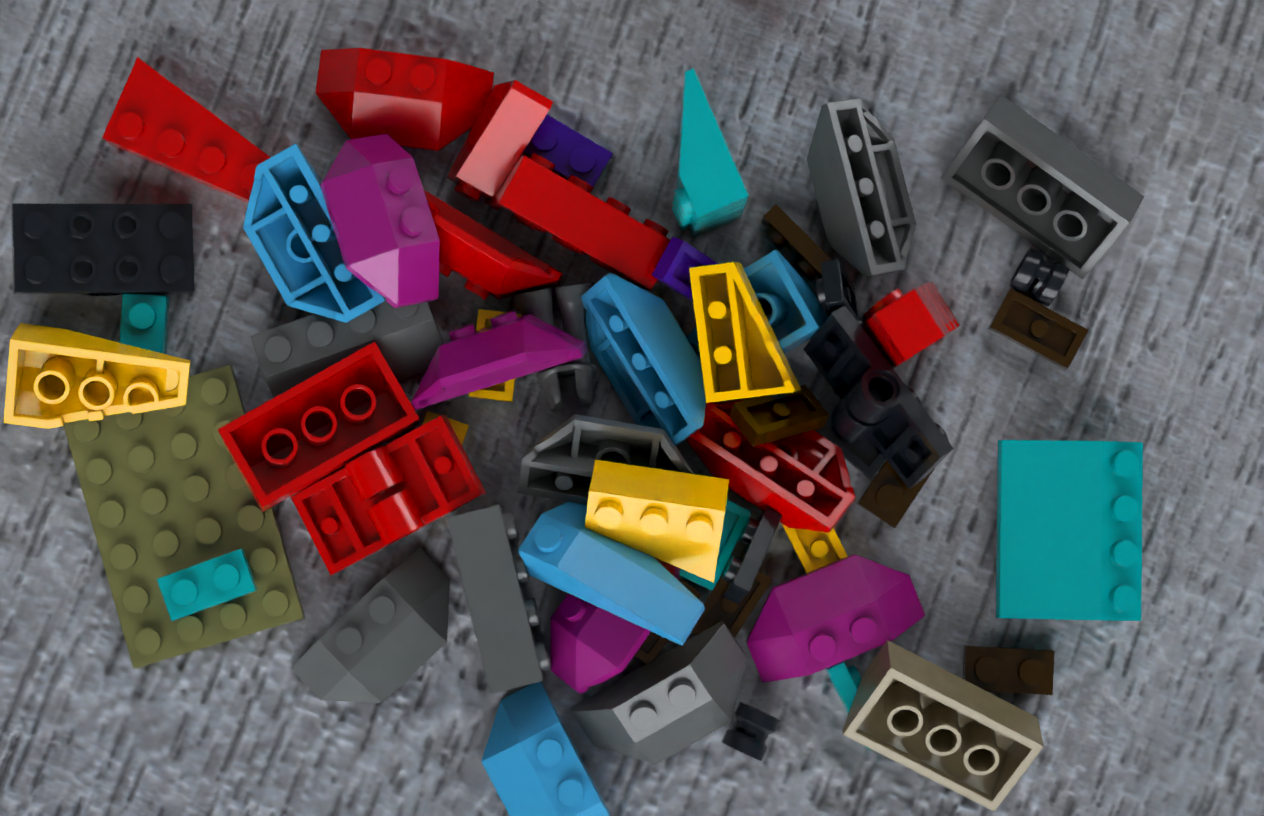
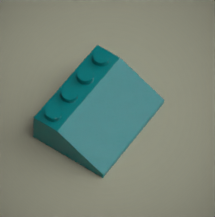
[671,68,749,238]
[996,440,1143,621]

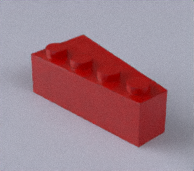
[102,57,271,203]
[484,153,670,290]
[863,281,960,368]

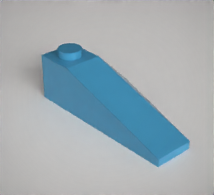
[686,250,828,361]
[518,502,705,646]

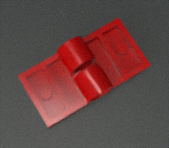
[291,414,486,575]

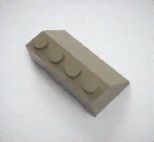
[842,640,1044,812]

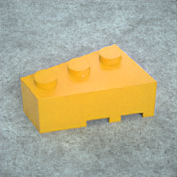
[689,262,801,403]
[585,459,729,583]

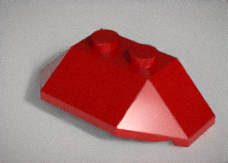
[315,48,494,152]
[423,189,563,301]
[686,400,856,533]

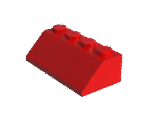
[217,341,420,512]

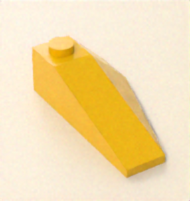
[3,323,191,429]

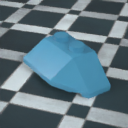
[243,143,386,323]
[581,273,706,446]
[481,682,612,816]

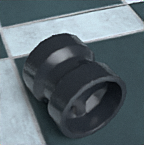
[1009,247,1070,307]
[722,702,780,761]

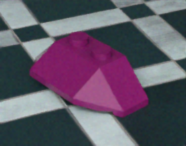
[320,134,440,308]
[412,311,588,410]
[746,554,925,683]
[551,557,680,694]

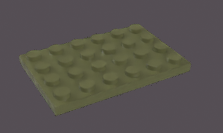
[63,364,306,669]

